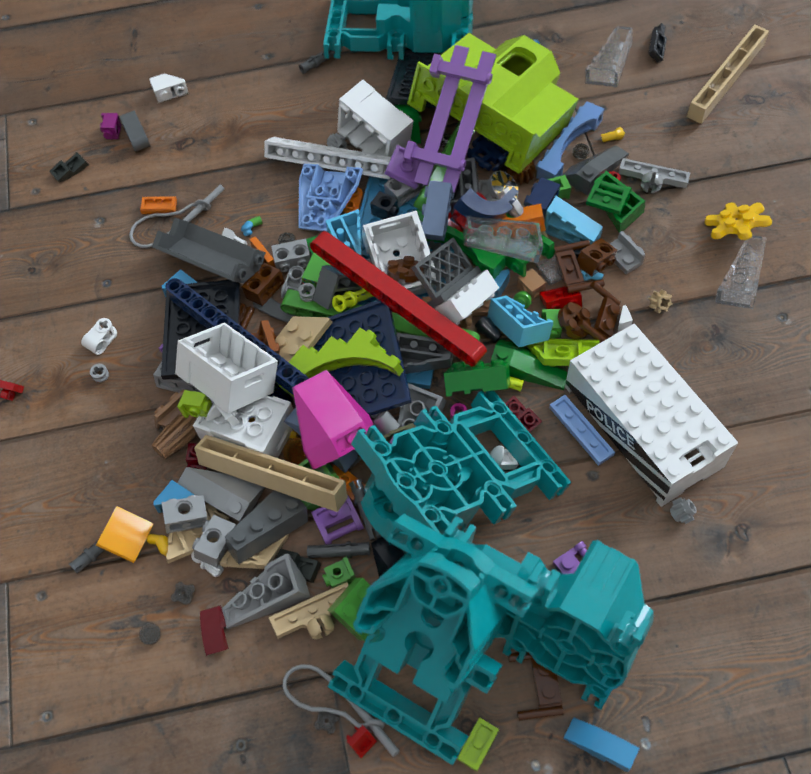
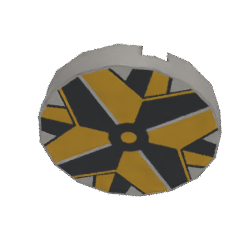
[487,171,519,199]

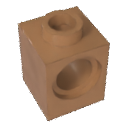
[517,268,546,301]

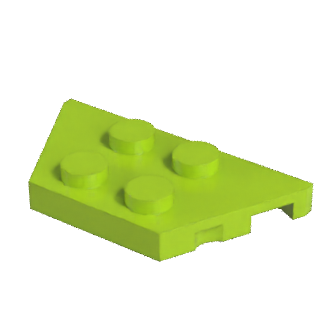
[526,338,599,367]

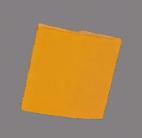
[96,506,154,563]

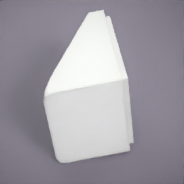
[617,305,633,332]

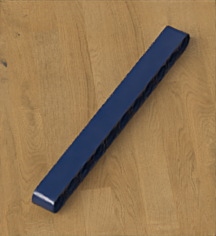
[165,278,309,396]

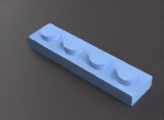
[549,395,615,466]

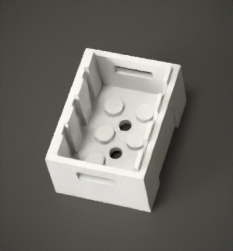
[337,80,413,157]
[362,211,436,295]
[175,323,278,414]
[193,396,294,458]

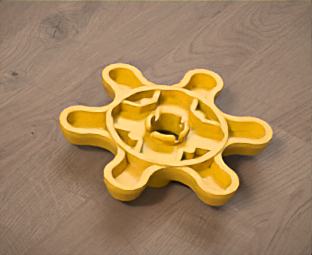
[704,202,772,240]

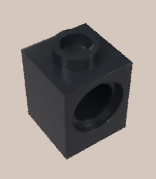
[370,191,399,220]

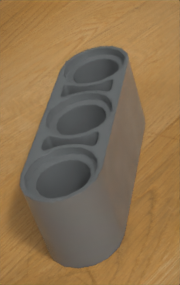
[119,110,150,152]

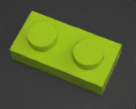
[457,717,499,772]

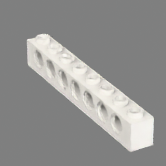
[264,137,391,179]

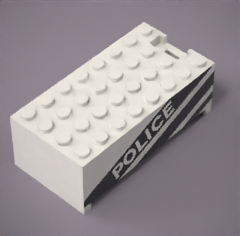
[565,324,738,507]

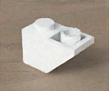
[149,74,189,103]

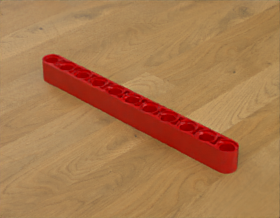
[310,231,487,367]

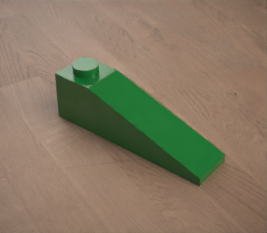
[491,339,568,390]

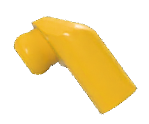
[601,127,625,142]
[147,534,168,556]

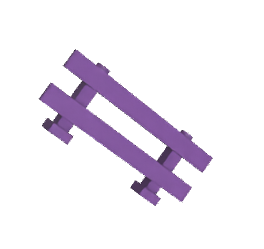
[403,45,496,193]

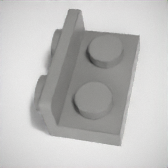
[609,231,645,275]

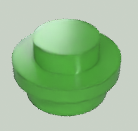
[513,291,532,309]

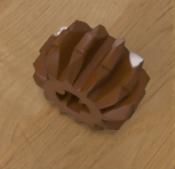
[507,161,536,185]

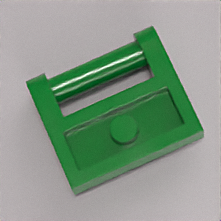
[586,177,632,215]

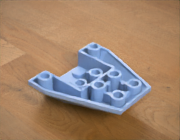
[299,164,363,232]

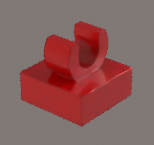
[0,380,24,401]
[346,725,377,758]

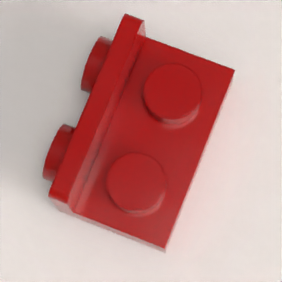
[539,286,582,309]

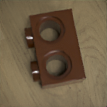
[577,238,618,276]
[242,263,285,306]

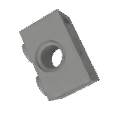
[161,495,207,534]
[192,515,236,568]

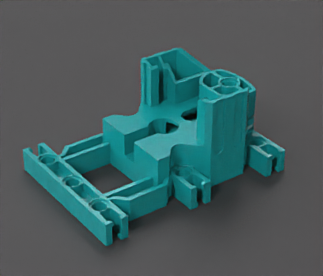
[323,0,474,60]
[351,391,572,544]
[328,514,539,765]
[444,516,654,710]

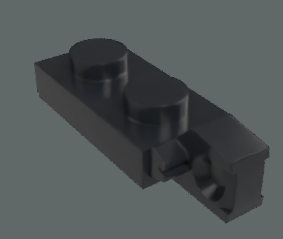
[648,23,667,63]

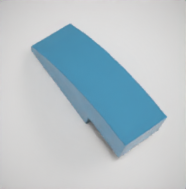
[563,718,640,772]

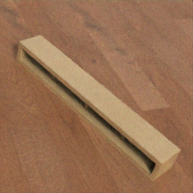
[687,25,769,124]
[194,435,348,512]

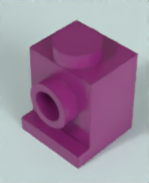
[100,113,122,139]

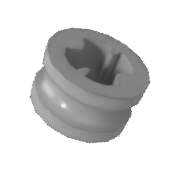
[299,283,315,302]
[90,363,109,383]

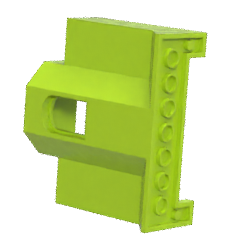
[407,33,579,174]

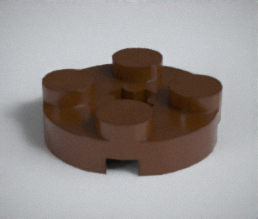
[387,256,424,283]
[558,302,591,340]

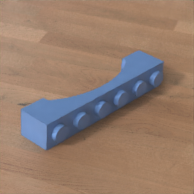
[536,101,604,179]

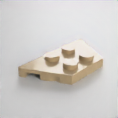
[275,316,332,362]
[166,504,231,564]
[220,535,289,569]

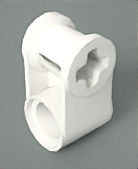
[81,318,117,355]

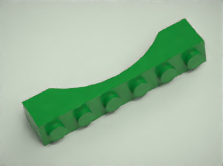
[416,209,506,280]

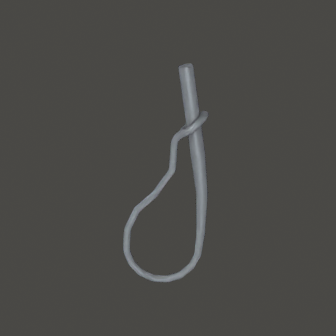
[129,185,225,248]
[283,664,400,757]

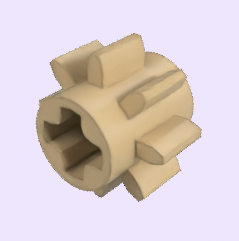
[648,289,673,313]

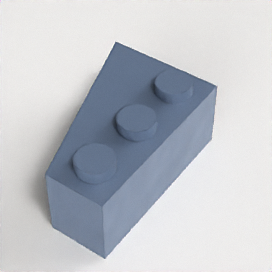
[420,181,454,241]

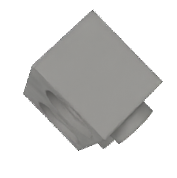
[384,179,424,207]
[271,238,311,272]

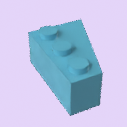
[487,296,554,347]

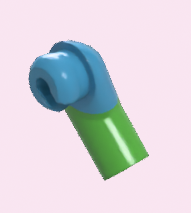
[241,216,263,237]

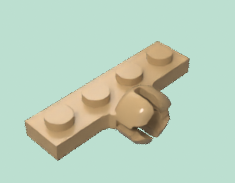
[269,582,349,639]

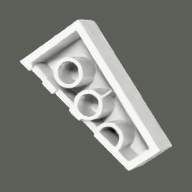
[434,270,499,325]

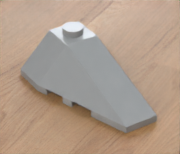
[178,467,265,522]

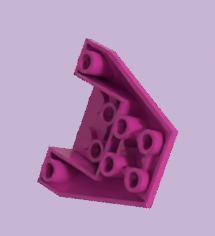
[292,370,374,470]

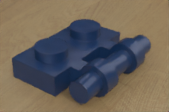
[467,135,507,171]

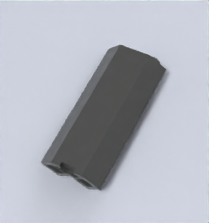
[152,217,266,284]

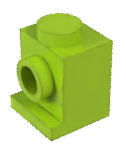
[177,390,213,418]

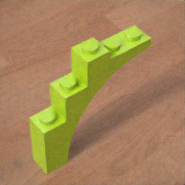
[275,328,404,397]

